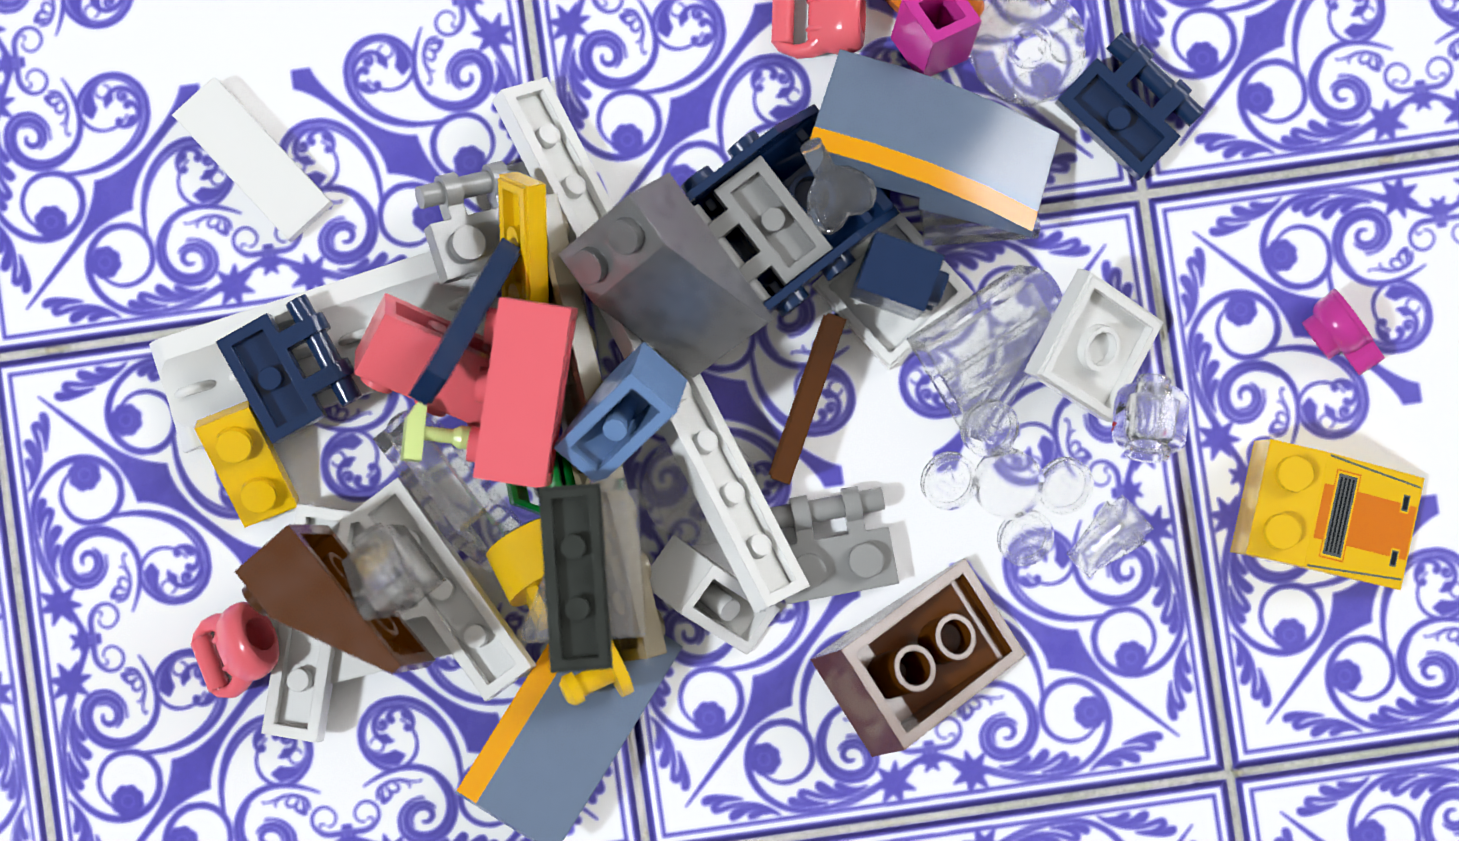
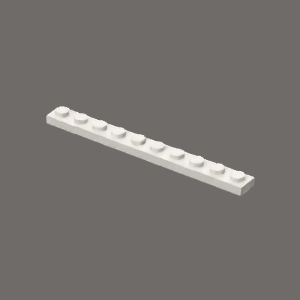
[492,77,810,614]

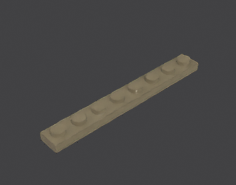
[546,193,667,662]

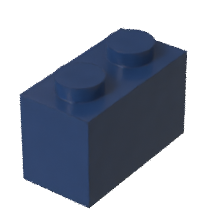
[849,231,950,321]

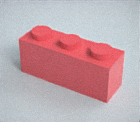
[354,293,492,427]
[466,297,578,488]

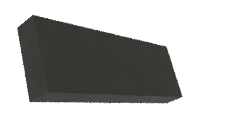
[538,483,613,673]

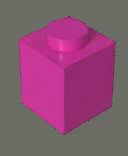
[890,0,982,76]

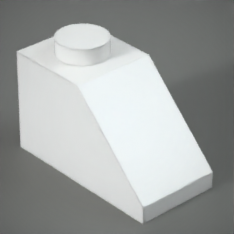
[650,534,780,655]

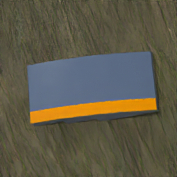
[808,49,1060,237]
[455,634,683,841]

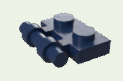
[1055,32,1205,181]
[215,294,362,444]

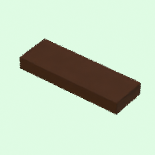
[768,313,847,485]

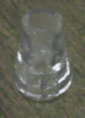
[1066,494,1154,578]

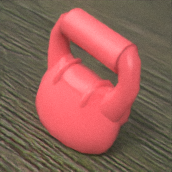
[771,0,866,59]
[190,602,280,698]

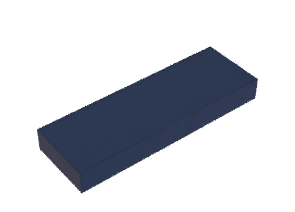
[408,238,521,406]

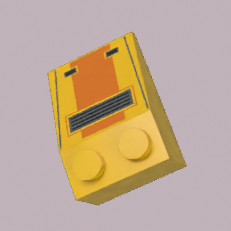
[1230,439,1425,590]

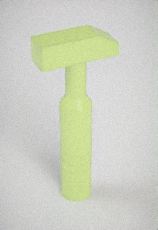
[400,402,471,463]

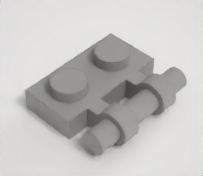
[694,155,833,303]
[415,161,530,285]
[770,486,899,604]

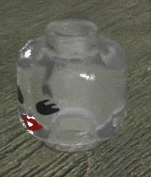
[1111,373,1190,463]

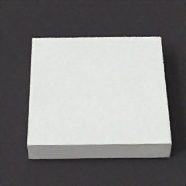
[811,209,974,370]
[1024,268,1164,423]

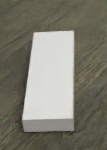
[172,76,333,242]

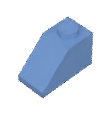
[554,341,688,484]

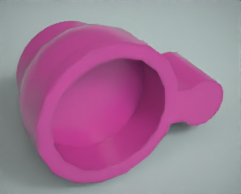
[1302,288,1385,376]

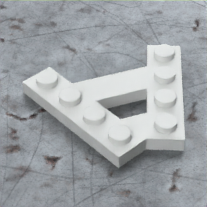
[261,477,537,743]

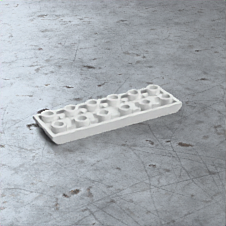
[149,251,498,453]

